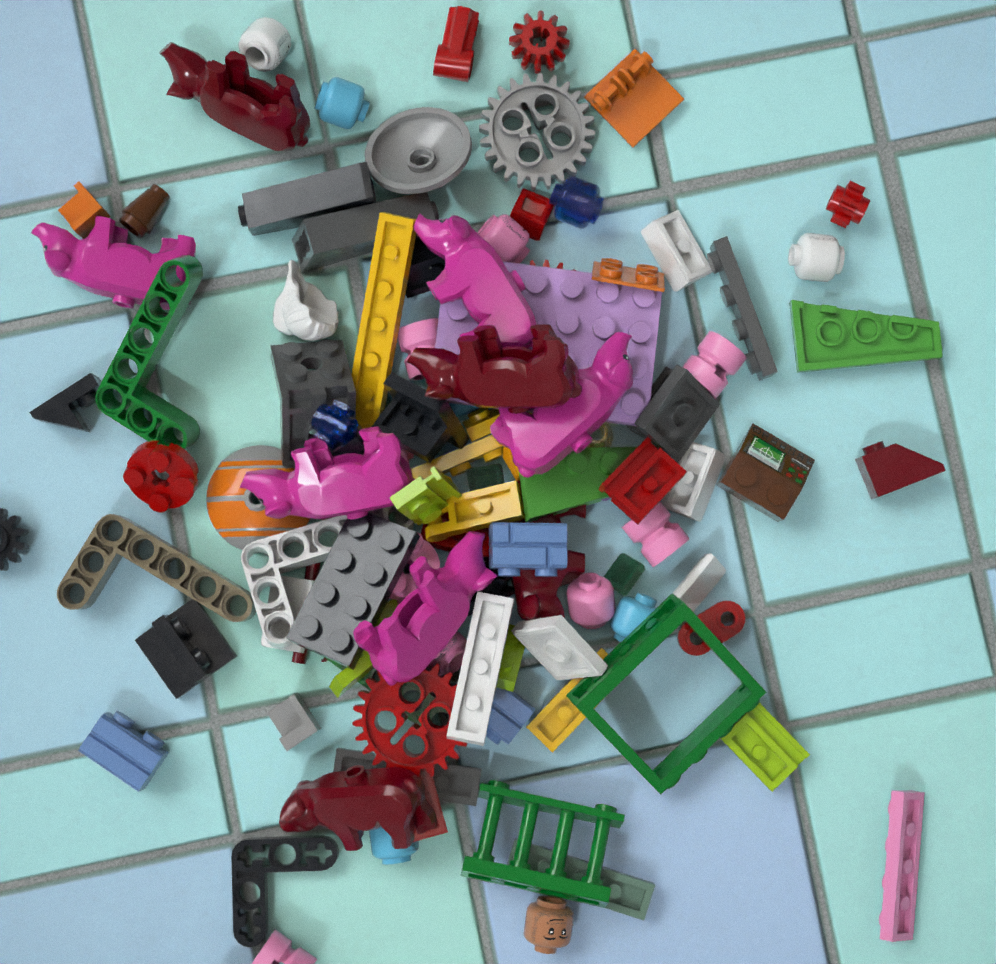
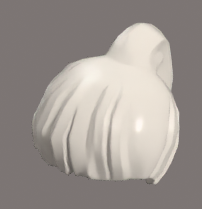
[273,260,339,341]

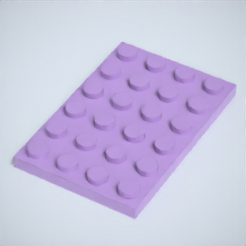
[435,262,662,426]

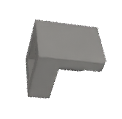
[268,692,321,751]

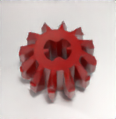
[509,10,570,74]

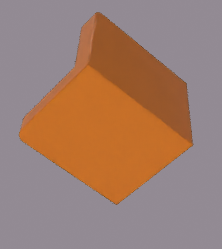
[58,181,111,239]

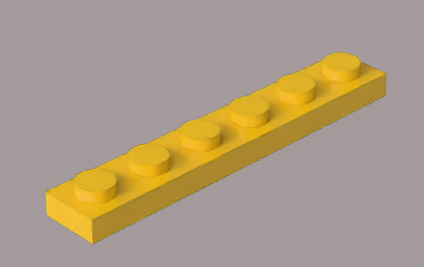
[351,212,416,429]

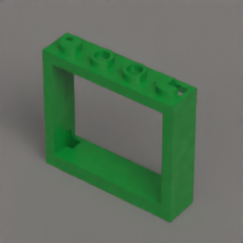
[566,593,767,795]

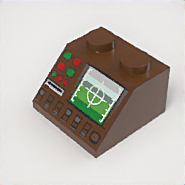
[716,423,815,522]

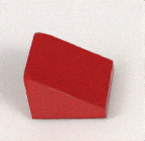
[510,188,556,241]

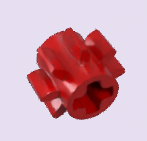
[826,180,870,228]

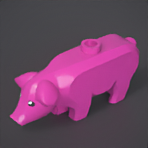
[414,214,536,348]
[31,216,196,310]
[490,332,634,478]
[239,426,415,519]
[353,531,497,686]

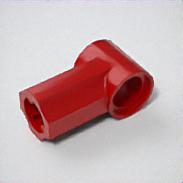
[433,6,479,82]

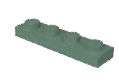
[507,838,655,920]

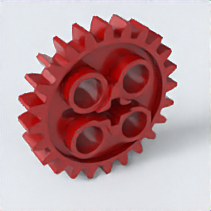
[352,663,468,778]

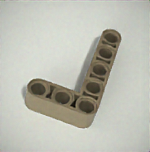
[57,514,256,622]

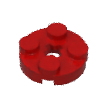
[123,441,199,512]

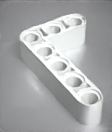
[241,506,414,649]

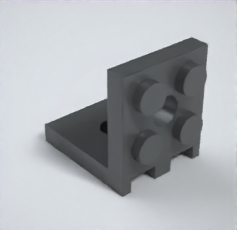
[271,339,356,467]

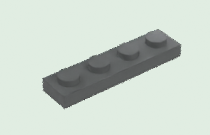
[707,236,778,381]
[333,747,482,806]

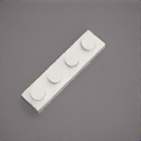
[446,591,514,746]

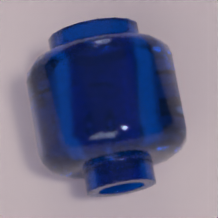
[549,176,605,229]

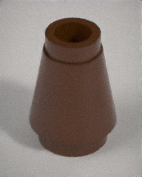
[119,184,170,238]

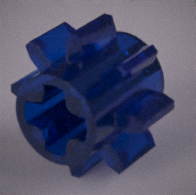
[311,399,358,449]

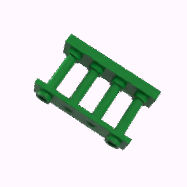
[461,780,625,908]

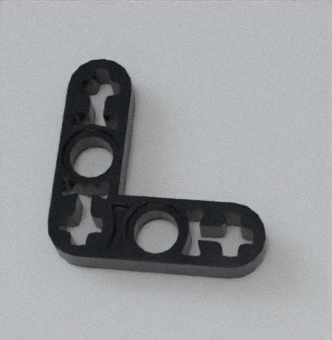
[231,835,339,947]

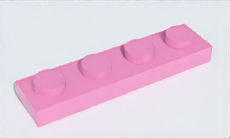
[879,790,925,942]

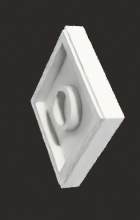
[512,615,608,680]

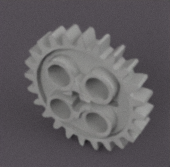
[479,72,595,191]

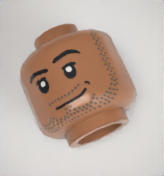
[524,896,574,954]

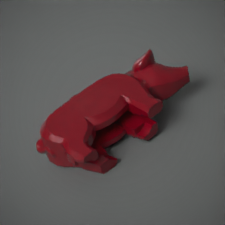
[159,42,310,152]
[406,324,582,414]
[510,480,586,621]
[279,765,437,851]

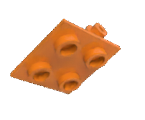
[584,49,684,148]
[591,258,665,292]

